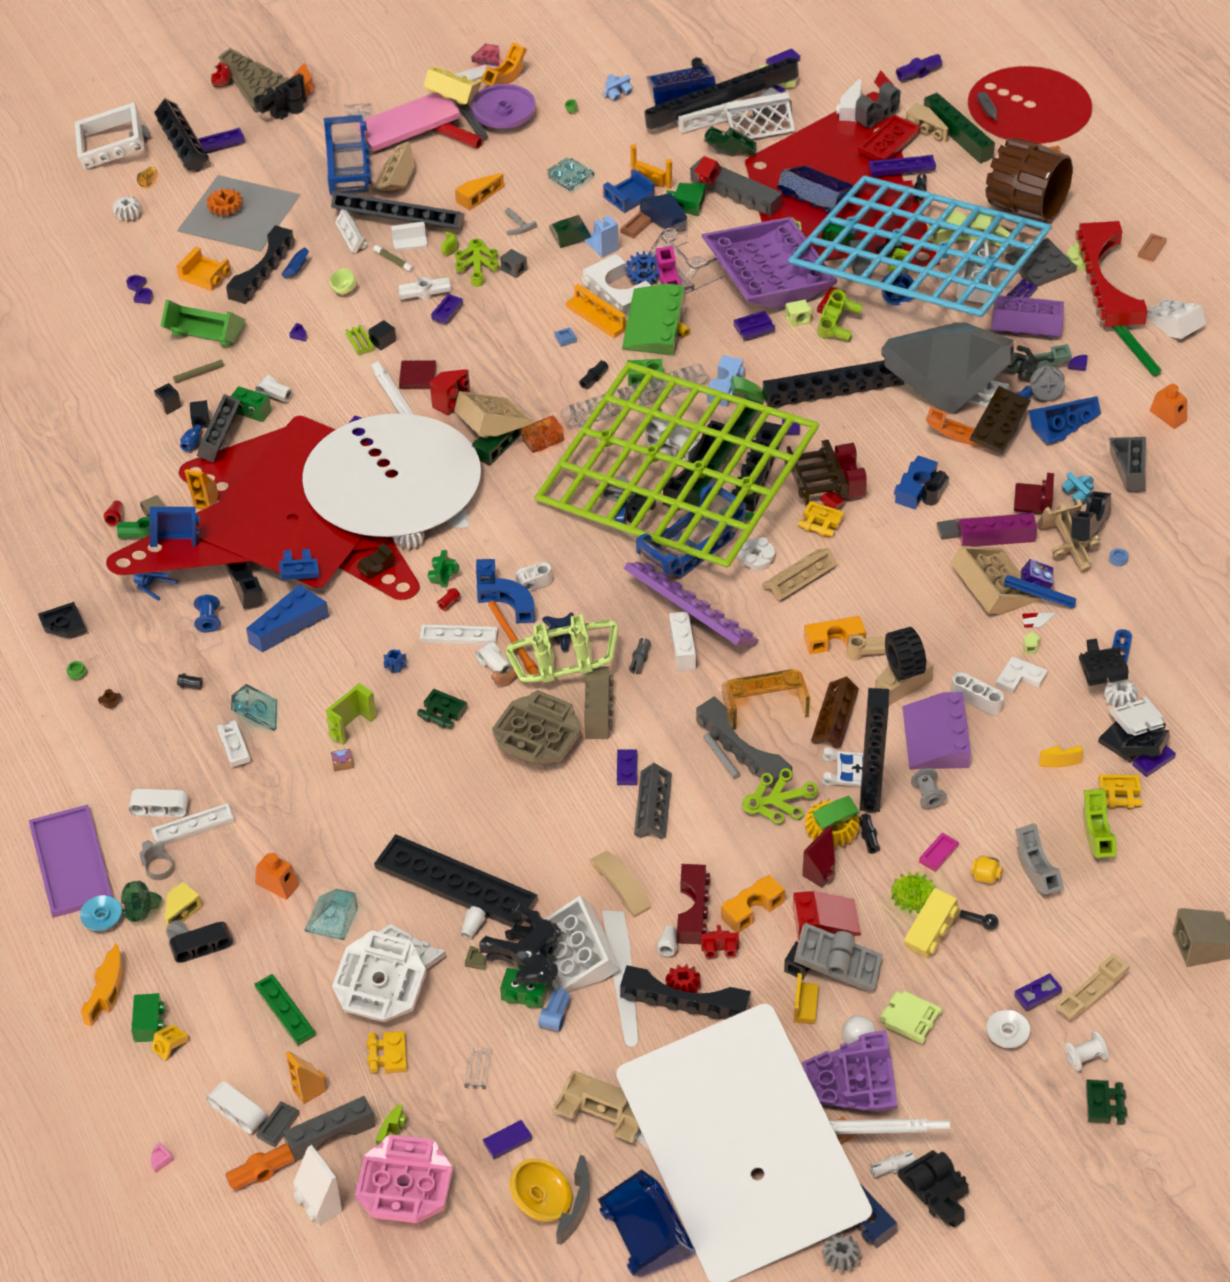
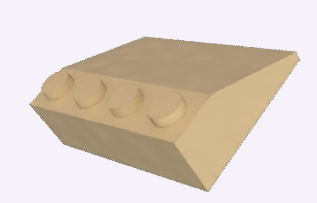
[454,391,533,438]
[951,546,1040,614]

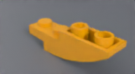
[81,944,123,1027]

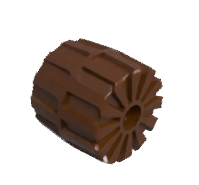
[985,138,1073,222]

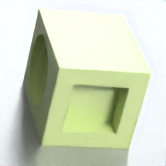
[785,300,813,327]

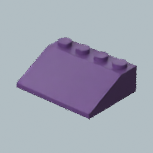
[991,295,1064,338]
[902,692,971,770]

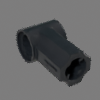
[922,470,949,505]

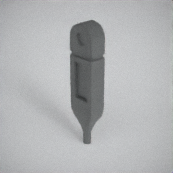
[977,92,997,122]

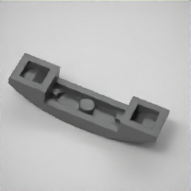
[556,1155,589,1245]

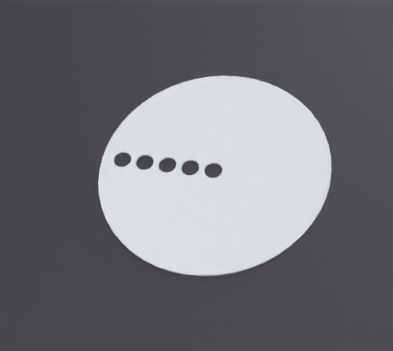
[303,414,481,537]

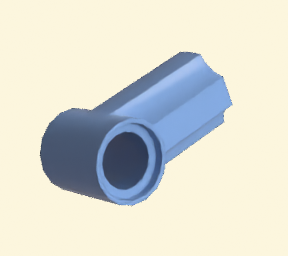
[538,988,571,1032]

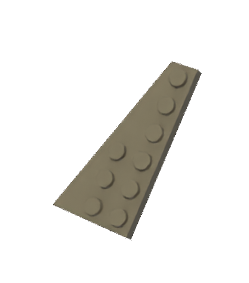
[218,48,289,112]

